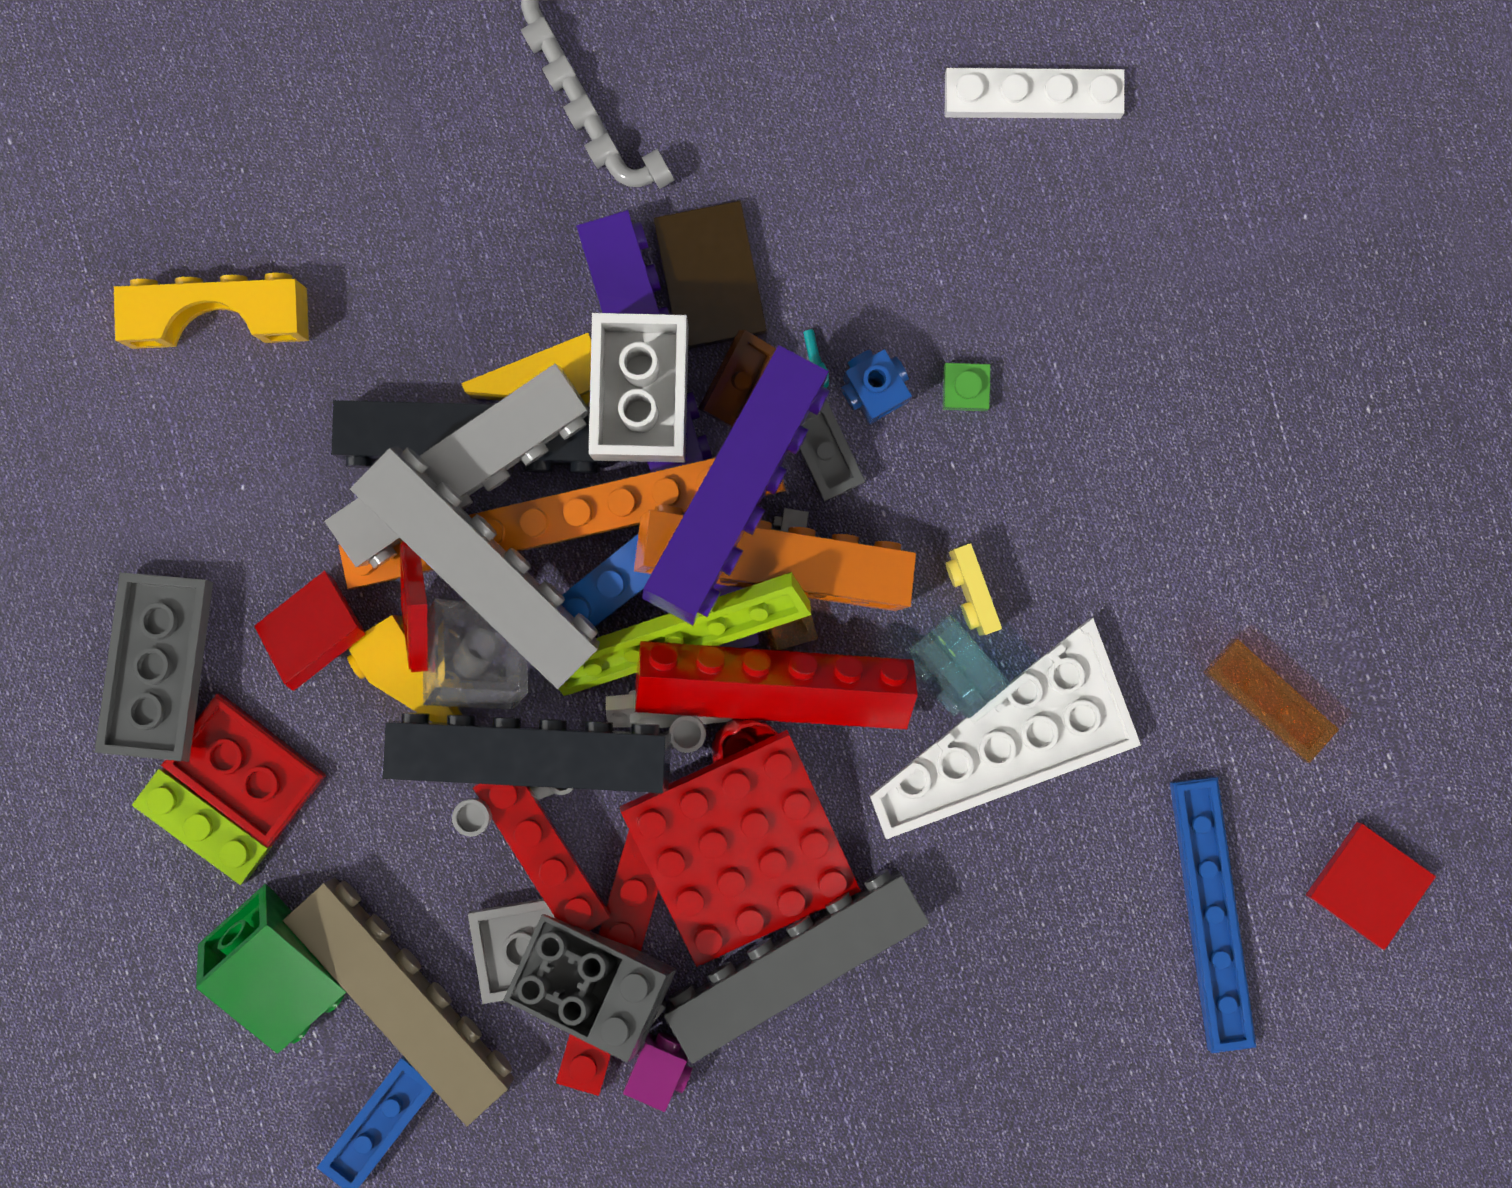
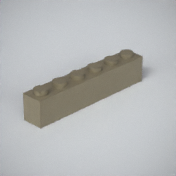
[282,877,514,1127]

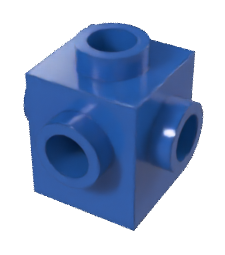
[841,349,912,425]

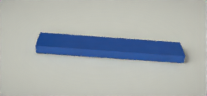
[1169,776,1256,1053]

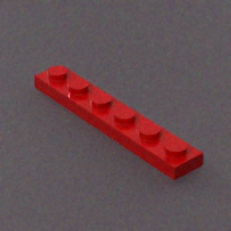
[556,831,659,1096]

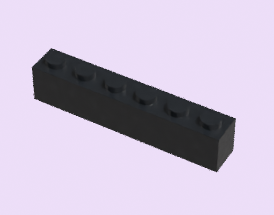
[331,400,609,474]
[383,712,671,793]

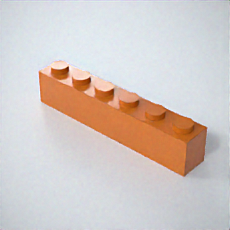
[634,505,916,611]

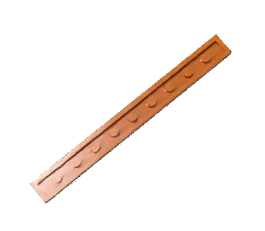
[338,458,786,589]

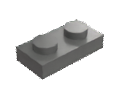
[799,401,865,502]

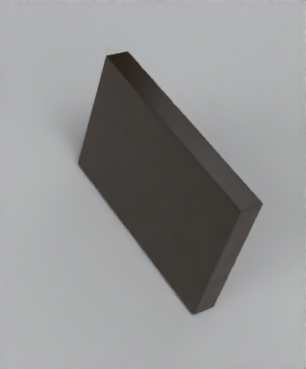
[653,201,767,349]

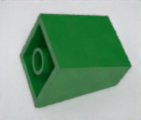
[196,883,346,1054]

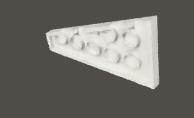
[869,618,1141,839]

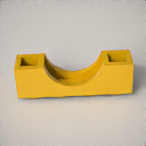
[114,273,309,349]

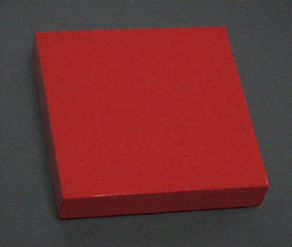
[400,541,428,672]
[254,570,366,691]
[1306,822,1436,950]

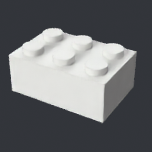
[589,313,689,462]

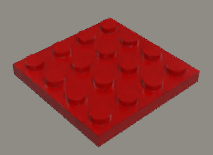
[620,730,861,967]

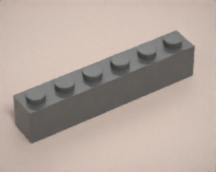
[664,869,930,1064]

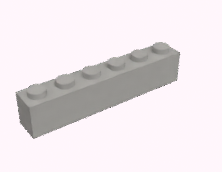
[324,363,590,569]
[350,446,600,689]

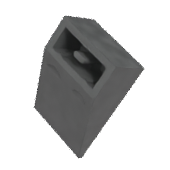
[503,914,677,1063]

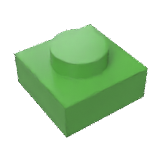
[943,363,990,411]

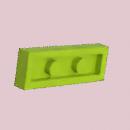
[132,768,272,885]

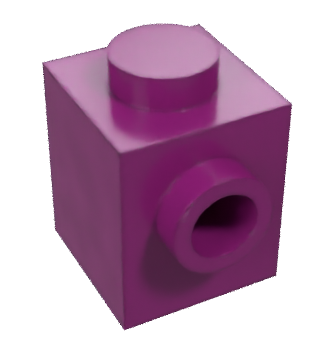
[623,1032,693,1112]

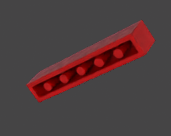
[635,641,918,730]

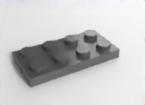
[94,572,213,762]

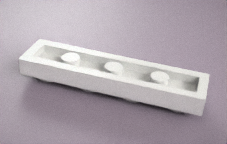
[945,68,1124,119]

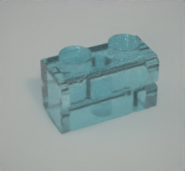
[907,614,1010,719]

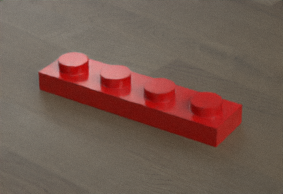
[473,784,611,931]

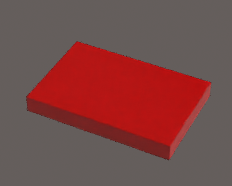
[161,694,326,848]

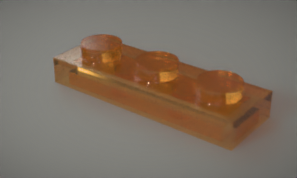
[1203,639,1339,763]

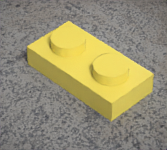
[946,543,1002,636]

